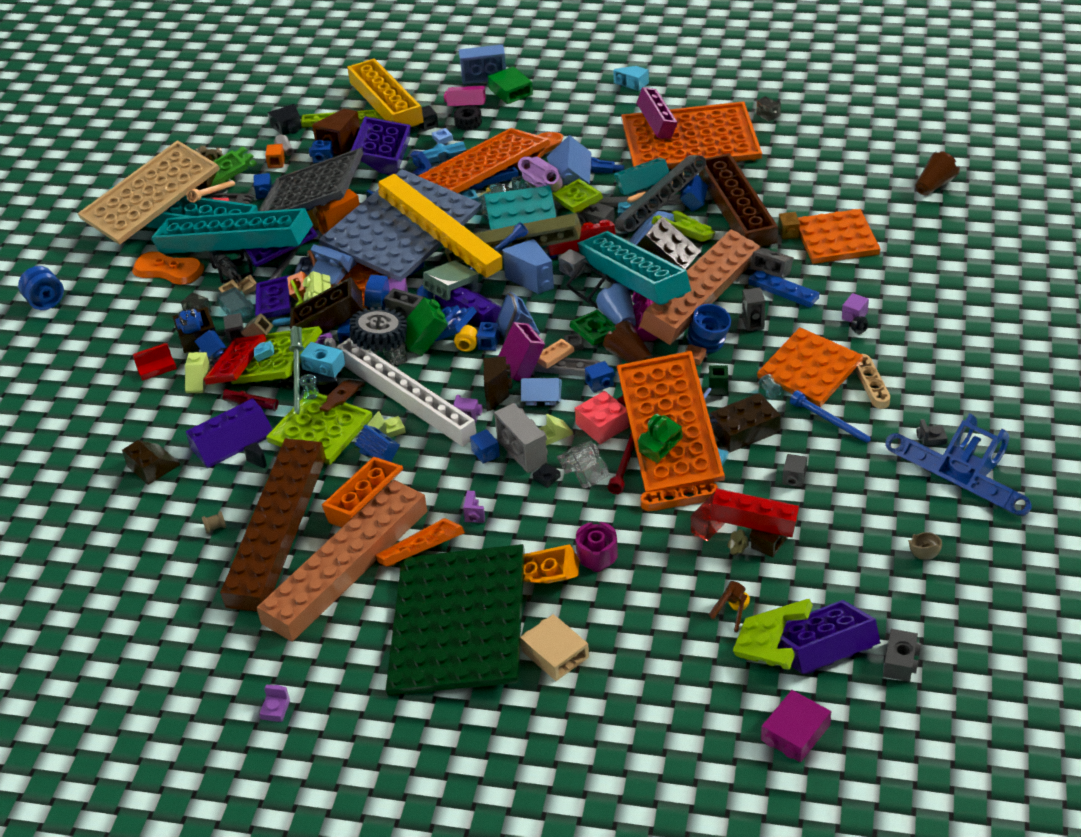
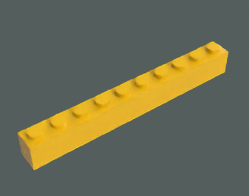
[378,174,502,278]

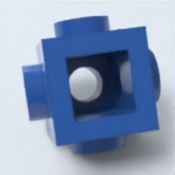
[309,140,334,163]

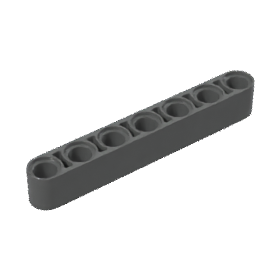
[615,155,706,232]

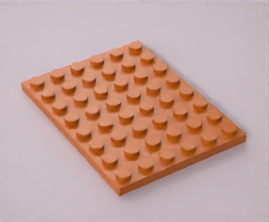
[621,101,762,169]

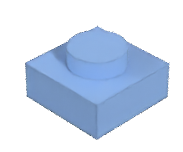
[432,128,453,144]

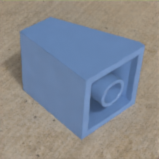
[547,135,592,185]
[502,239,554,294]

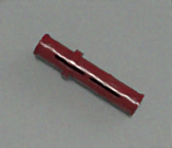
[223,389,279,411]

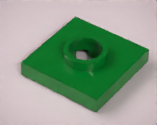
[569,310,616,346]

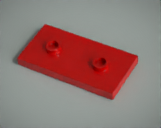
[203,334,267,385]

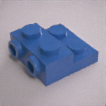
[435,305,477,341]

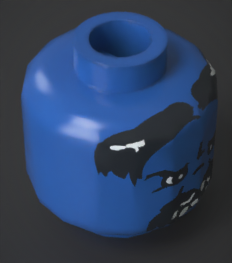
[175,309,203,334]

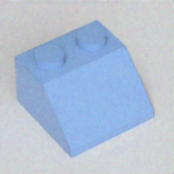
[521,378,562,406]

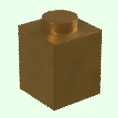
[778,212,800,239]

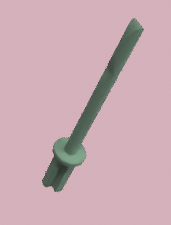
[289,326,304,415]

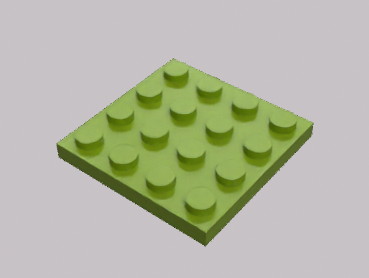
[231,326,322,384]
[266,390,373,465]

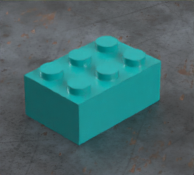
[614,157,669,196]

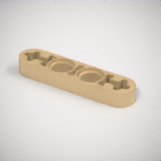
[855,354,890,409]

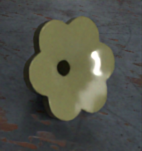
[728,529,749,555]

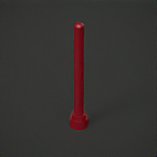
[607,432,635,494]

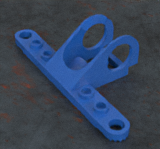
[885,413,1032,516]

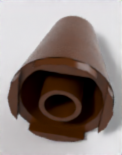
[915,151,960,195]
[603,320,653,363]

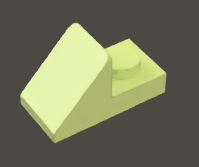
[368,411,406,438]
[539,414,573,446]

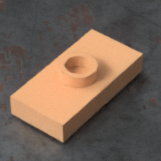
[537,339,574,369]

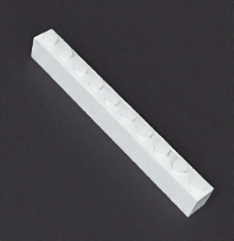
[336,338,476,447]

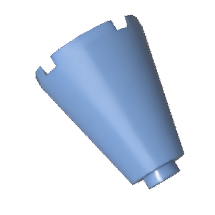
[596,284,636,327]

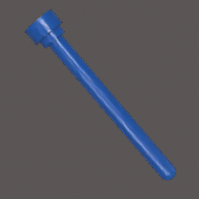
[470,222,529,272]
[790,390,871,443]

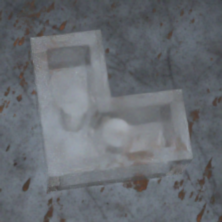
[557,440,610,489]

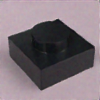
[533,463,561,488]

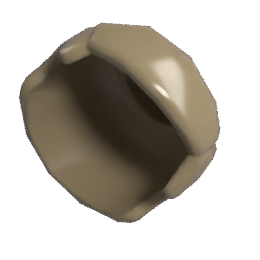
[908,532,942,560]

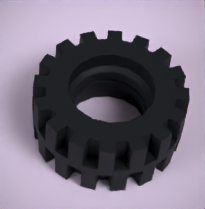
[454,105,482,131]

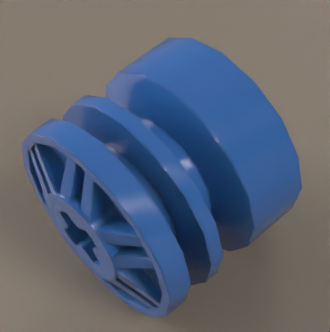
[687,304,731,353]

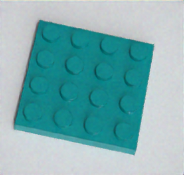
[484,186,556,248]

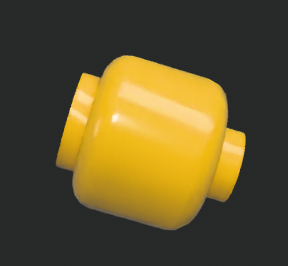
[454,325,478,352]

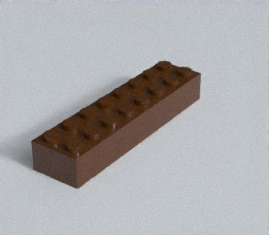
[699,153,778,247]

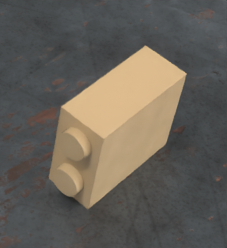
[520,614,589,681]

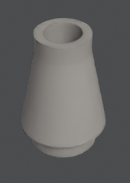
[274,134,294,156]

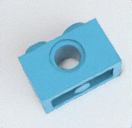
[300,342,345,378]

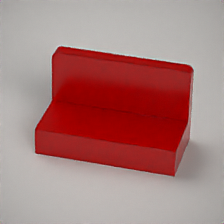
[133,343,177,381]

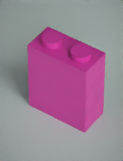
[444,86,486,106]

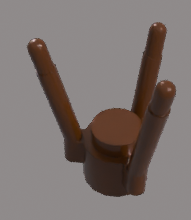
[709,581,747,632]

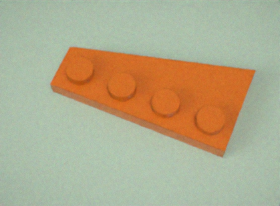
[375,518,465,567]

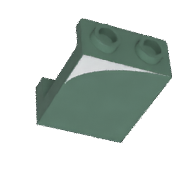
[423,261,479,301]

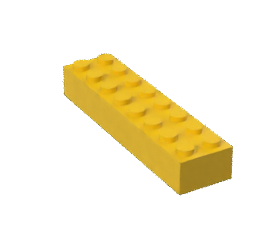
[347,58,424,126]

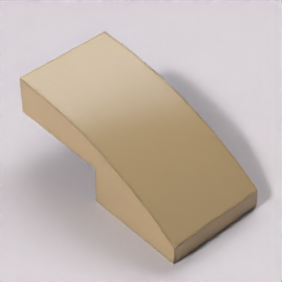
[218,275,256,299]

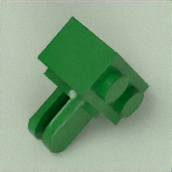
[638,414,683,464]

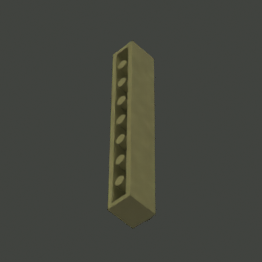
[444,213,581,263]

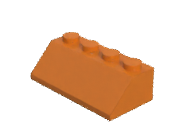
[322,457,403,528]

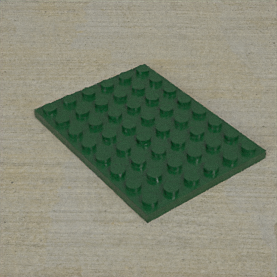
[385,544,525,696]

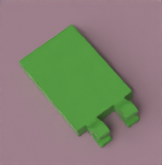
[211,146,257,187]

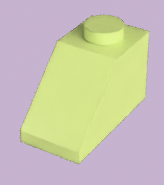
[185,352,211,393]

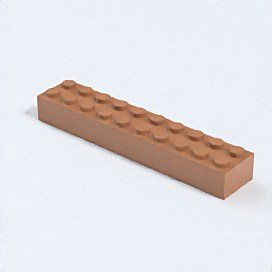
[639,229,760,345]
[257,480,427,642]

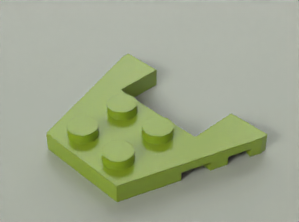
[651,210,716,242]
[733,599,813,670]

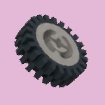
[350,307,407,352]

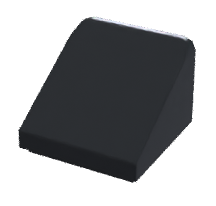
[244,442,267,468]

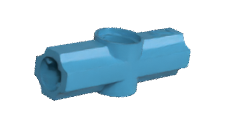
[422,142,466,164]

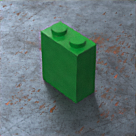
[488,66,533,104]
[405,297,448,356]

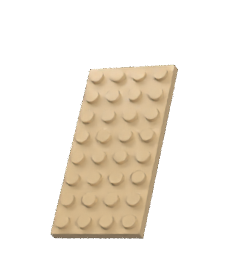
[78,140,220,245]

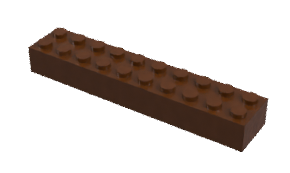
[220,438,326,612]

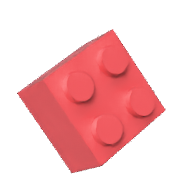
[575,391,630,444]

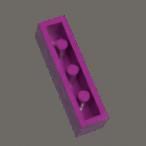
[636,87,678,139]

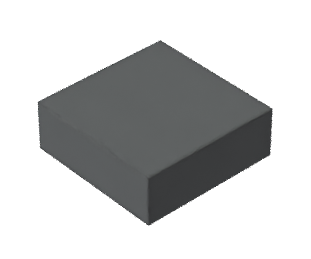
[564,334,584,351]

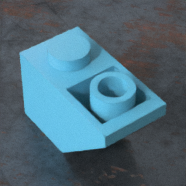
[613,66,649,91]

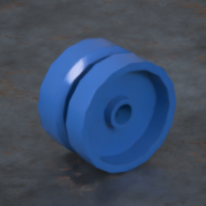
[18,266,64,310]

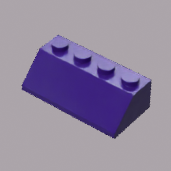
[434,286,502,328]
[185,399,273,469]

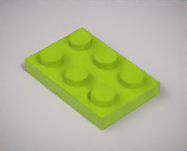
[552,179,603,213]

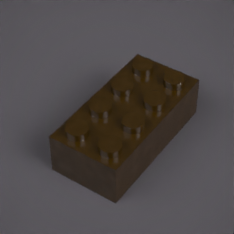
[290,277,363,334]

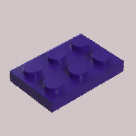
[255,275,291,319]

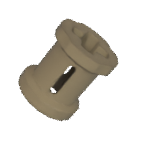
[201,511,226,534]

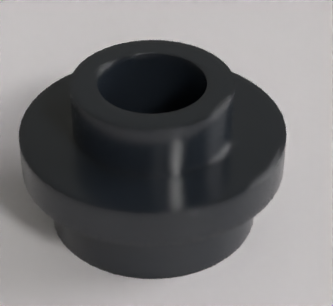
[851,316,868,334]

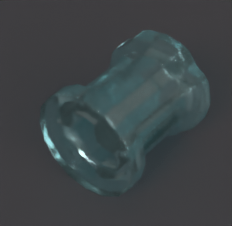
[299,374,319,399]
[758,374,782,399]

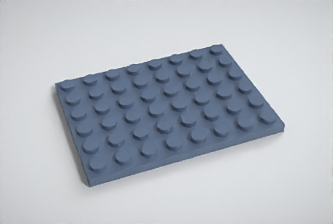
[319,169,482,282]

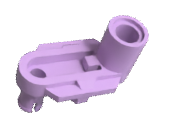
[518,156,563,191]

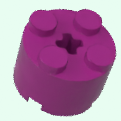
[575,522,618,572]

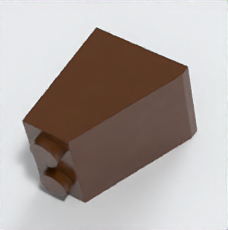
[312,109,360,156]

